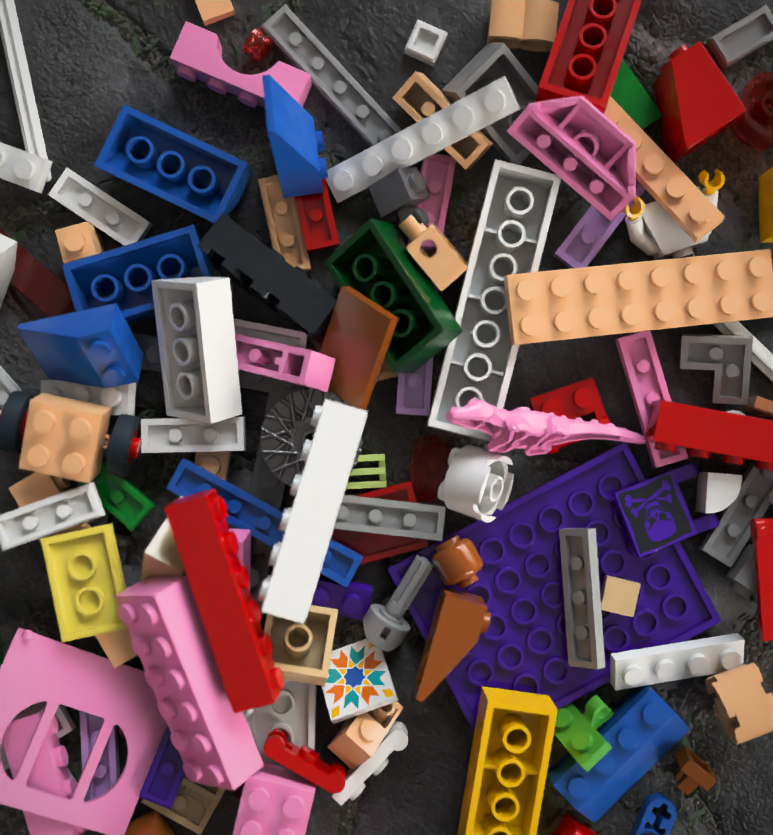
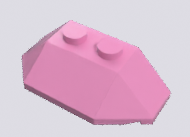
[506,96,635,221]

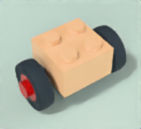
[0,391,142,483]

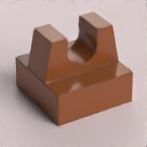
[673,745,717,795]

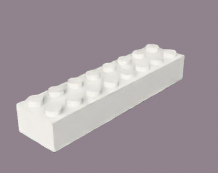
[426,159,561,442]

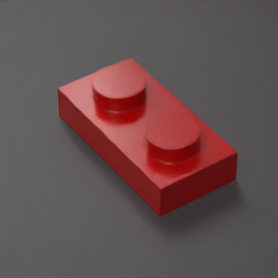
[295,179,340,253]

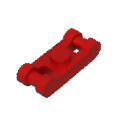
[263,729,346,794]

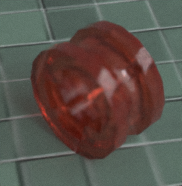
[242,27,274,63]

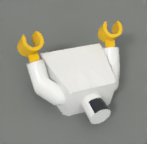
[621,168,725,260]

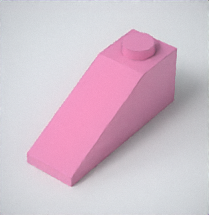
[235,334,336,392]

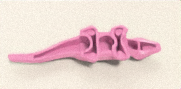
[446,398,646,456]

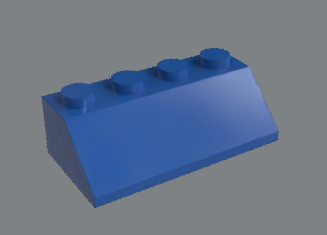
[94,104,253,224]
[62,225,214,324]
[547,685,690,823]

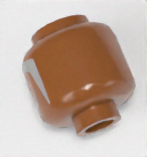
[432,535,483,589]

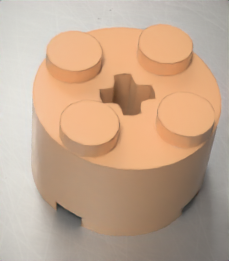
[705,663,773,745]

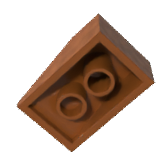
[414,586,491,702]

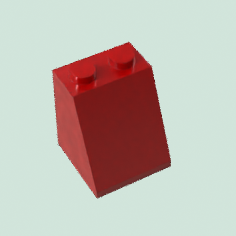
[654,41,747,163]

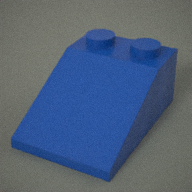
[262,75,328,198]
[17,303,144,389]

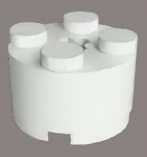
[438,445,514,522]

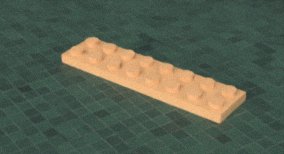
[504,249,773,346]

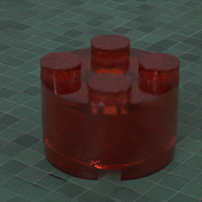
[729,71,773,150]

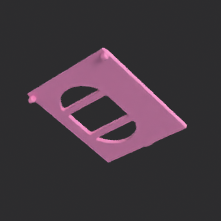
[0,628,167,835]

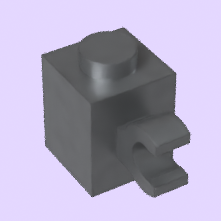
[368,167,430,225]

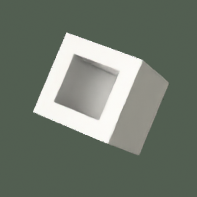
[695,472,742,513]

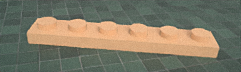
[604,96,725,243]

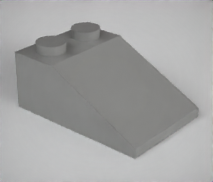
[442,42,538,165]

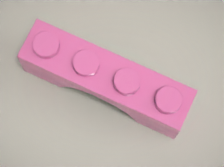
[170,21,312,108]

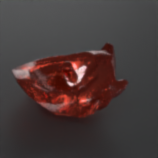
[410,435,451,502]

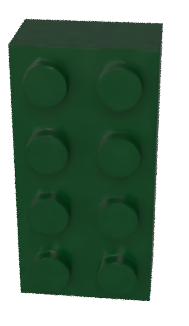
[324,218,463,373]

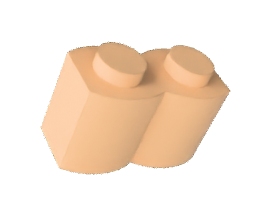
[487,0,559,52]

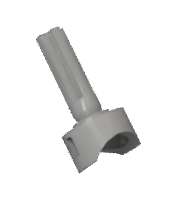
[363,555,434,652]

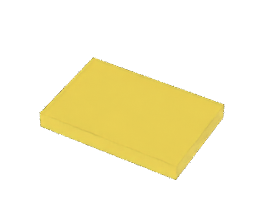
[40,523,128,643]

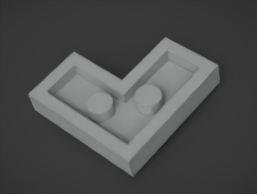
[680,333,753,405]

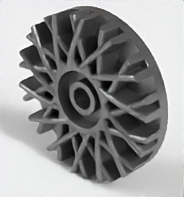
[260,389,363,487]

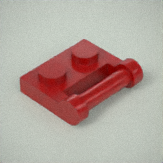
[528,377,610,455]

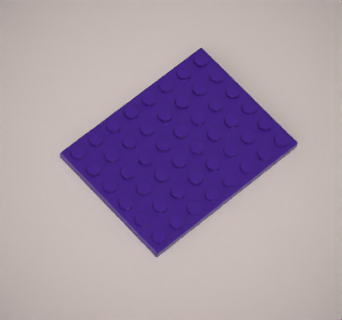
[387,442,722,732]

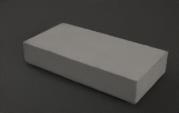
[706,5,773,70]

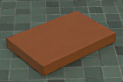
[320,286,399,410]

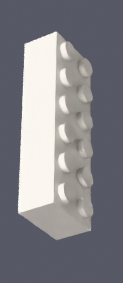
[258,399,368,624]

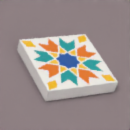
[322,639,399,724]

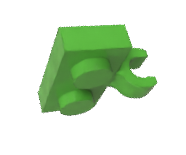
[554,695,614,772]

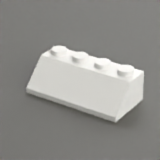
[151,276,242,424]

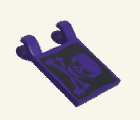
[612,462,719,558]

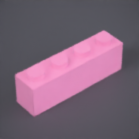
[2,704,87,835]

